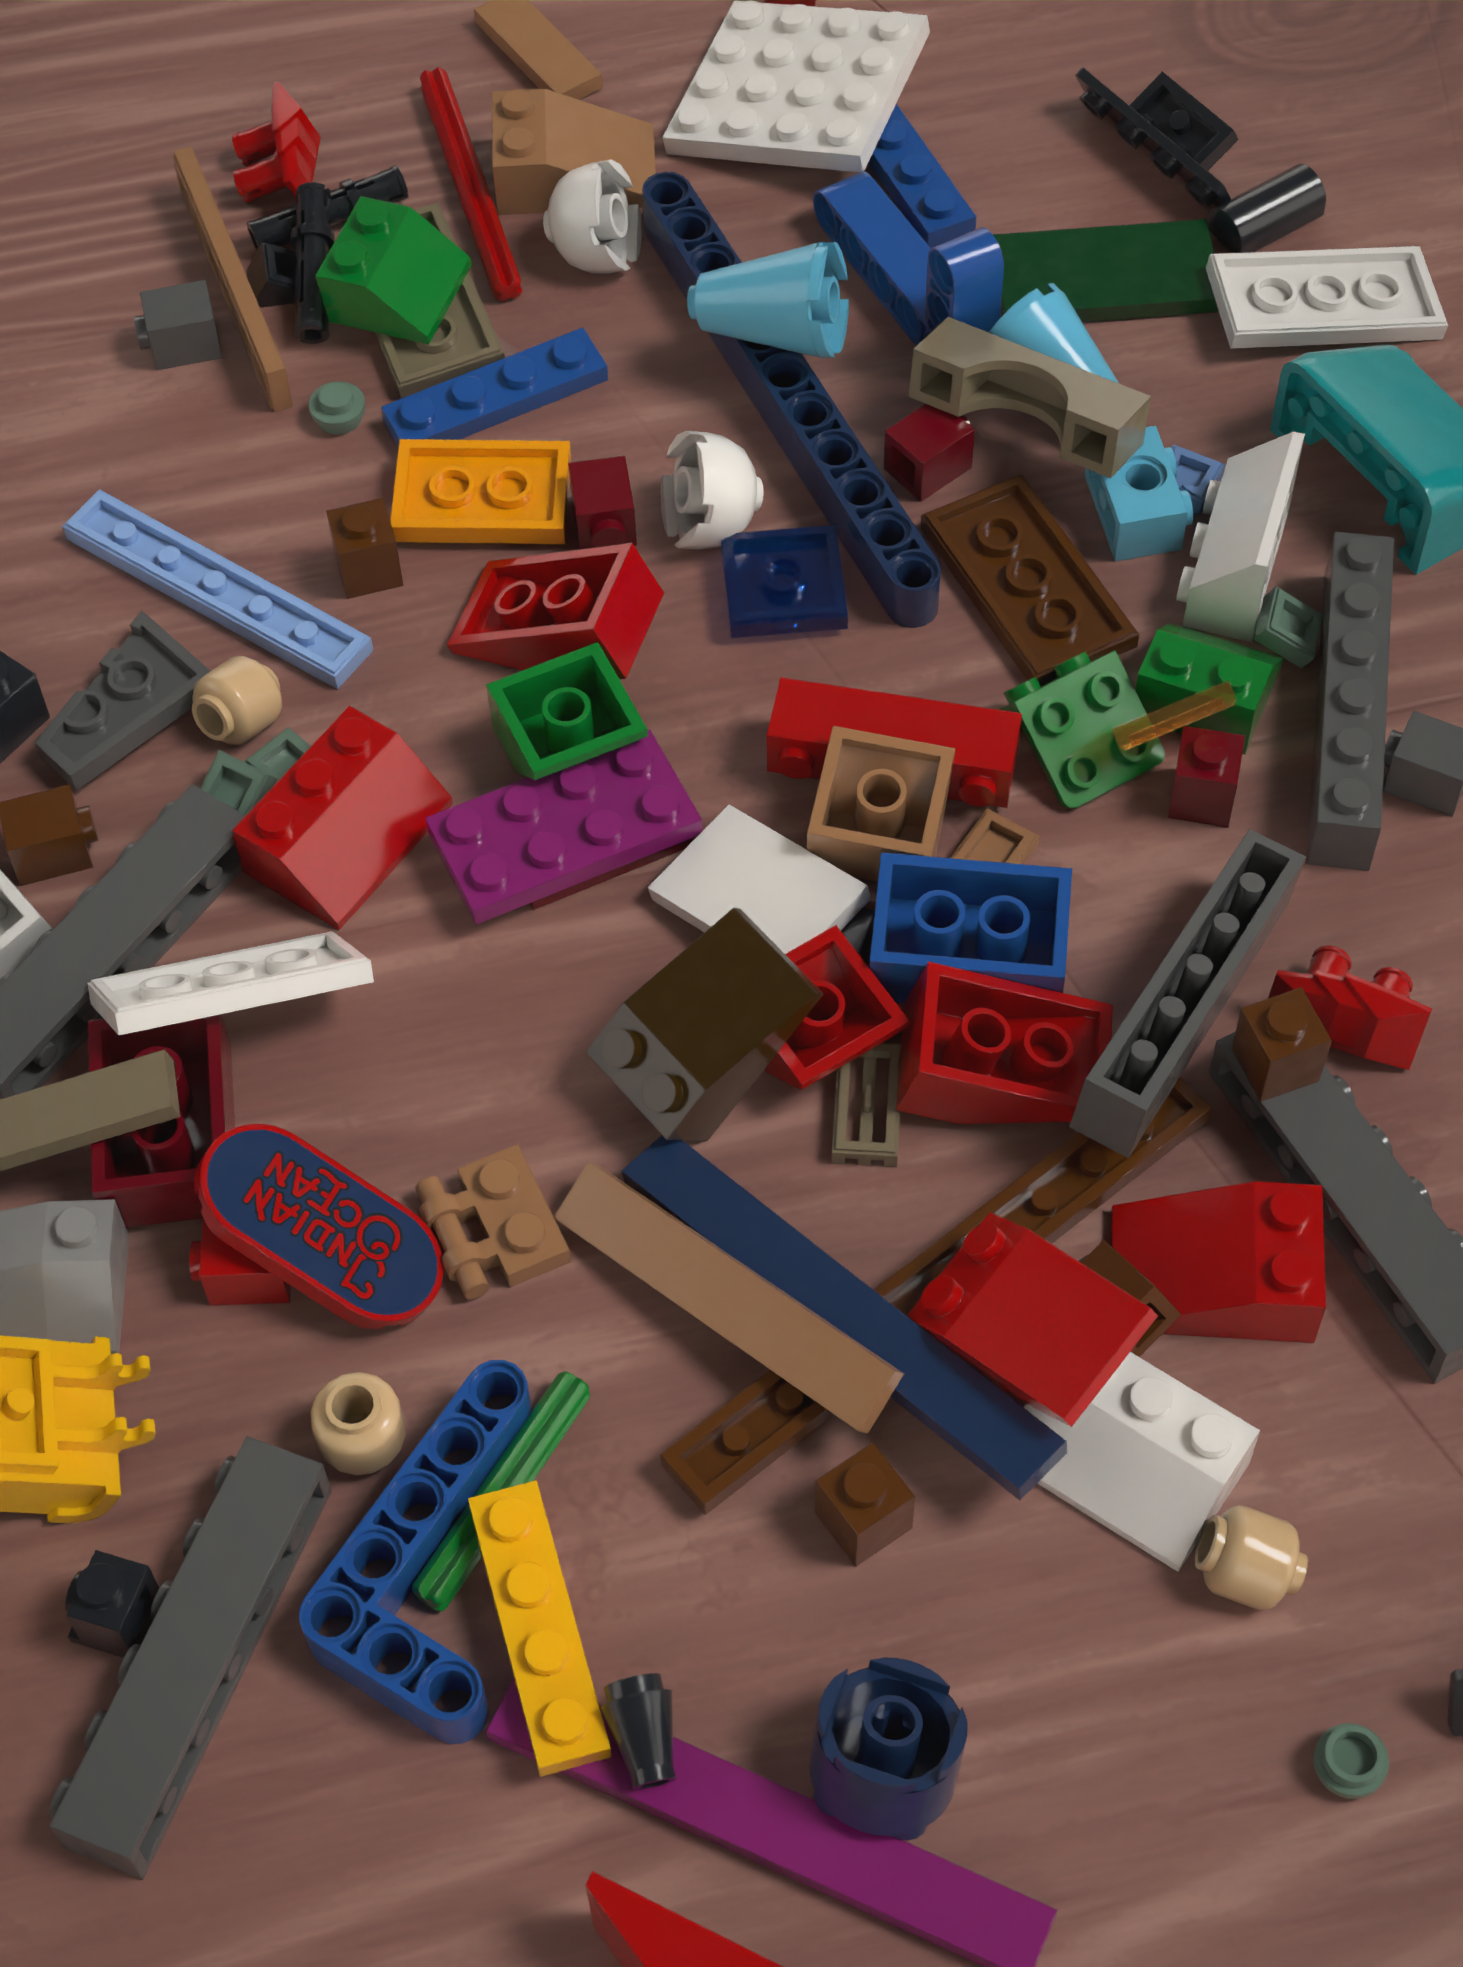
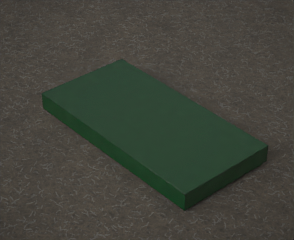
[993,219,1219,322]

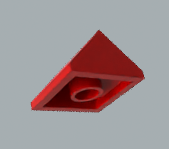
[763,925,910,1090]

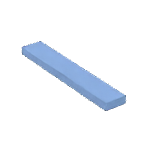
[62,489,373,690]

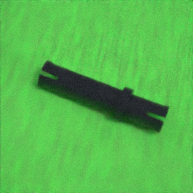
[246,165,409,251]
[291,182,335,344]

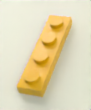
[468,1480,611,1777]

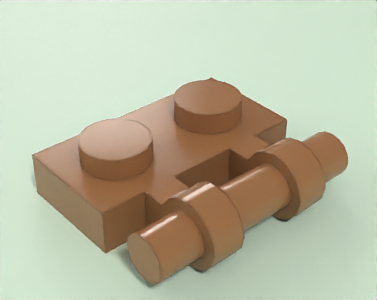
[415,1144,571,1299]

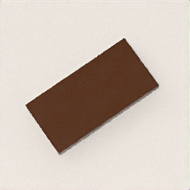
[920,474,1140,686]

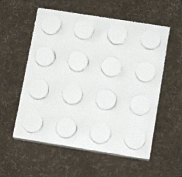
[662,1,930,172]

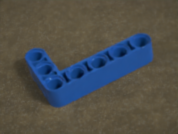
[812,172,1004,346]
[299,1360,532,1744]

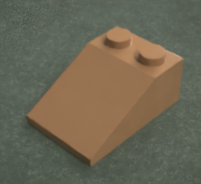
[491,89,656,215]

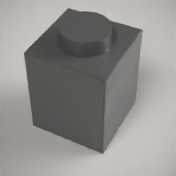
[134,280,222,370]
[1383,710,1463,817]

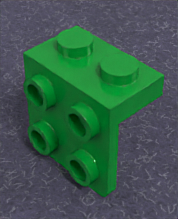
[997,650,1165,809]

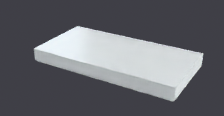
[1206,246,1448,349]
[87,931,374,1035]

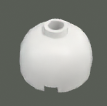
[543,159,642,274]
[661,431,763,549]

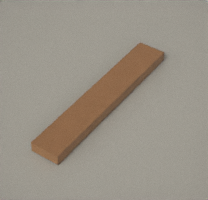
[172,146,293,412]
[554,1161,904,1434]

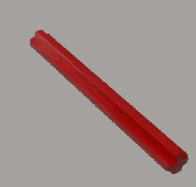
[419,67,522,302]

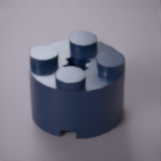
[809,1657,968,1840]

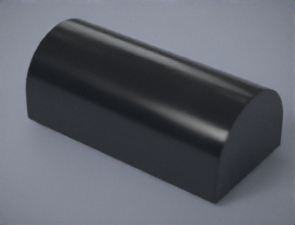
[1207,164,1326,253]

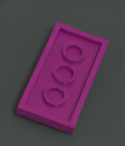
[425,730,703,925]

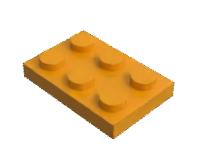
[390,439,571,544]

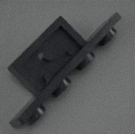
[1075,67,1238,209]

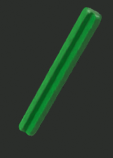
[412,1371,590,1612]

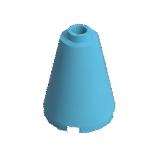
[687,241,849,358]
[989,283,1119,383]

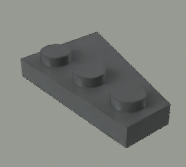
[35,610,210,791]

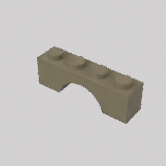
[909,317,1151,478]

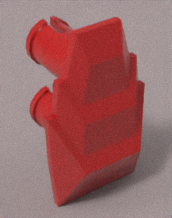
[232,81,321,203]
[1268,945,1432,1070]

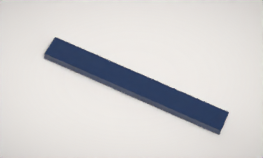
[622,1135,1067,1501]

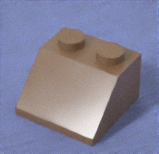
[807,726,955,882]

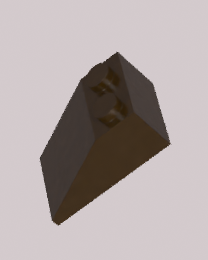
[586,908,823,1141]

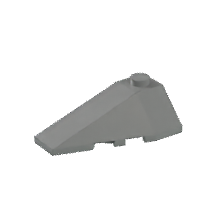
[0,1199,129,1354]

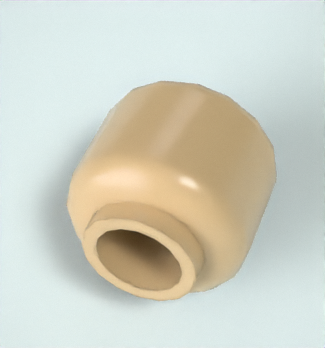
[192,656,282,745]
[310,1372,406,1476]
[1195,1505,1308,1610]

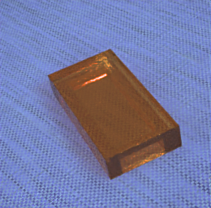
[1112,680,1237,751]

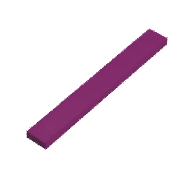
[486,1678,1057,1967]

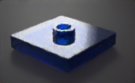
[721,525,848,638]

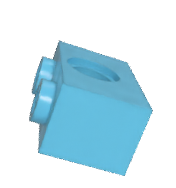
[1084,425,1193,562]

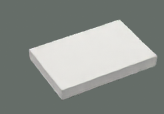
[647,805,871,954]

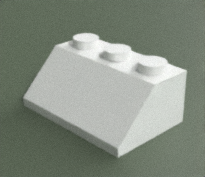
[1176,432,1305,642]
[1024,1352,1260,1572]

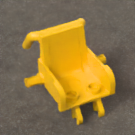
[0,1335,156,1523]

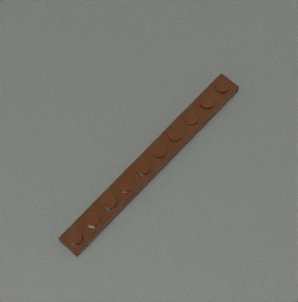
[660,1077,1213,1515]

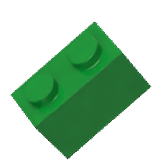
[316,196,472,345]
[1135,623,1284,755]
[486,642,648,780]

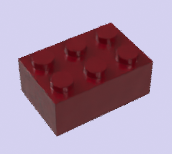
[88,1014,235,1228]

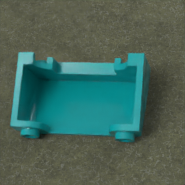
[1270,344,1463,575]

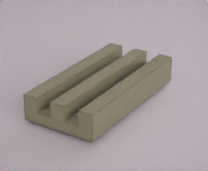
[832,1042,902,1167]

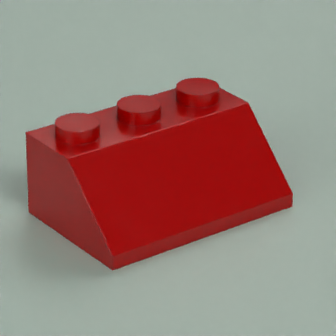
[232,705,453,930]

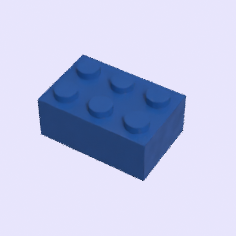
[870,853,1072,1004]

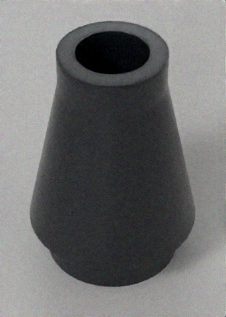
[600,1673,677,1790]

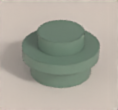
[309,381,366,435]
[1313,1723,1389,1799]

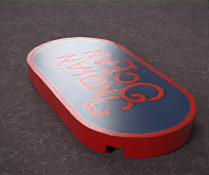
[194,1124,444,1329]

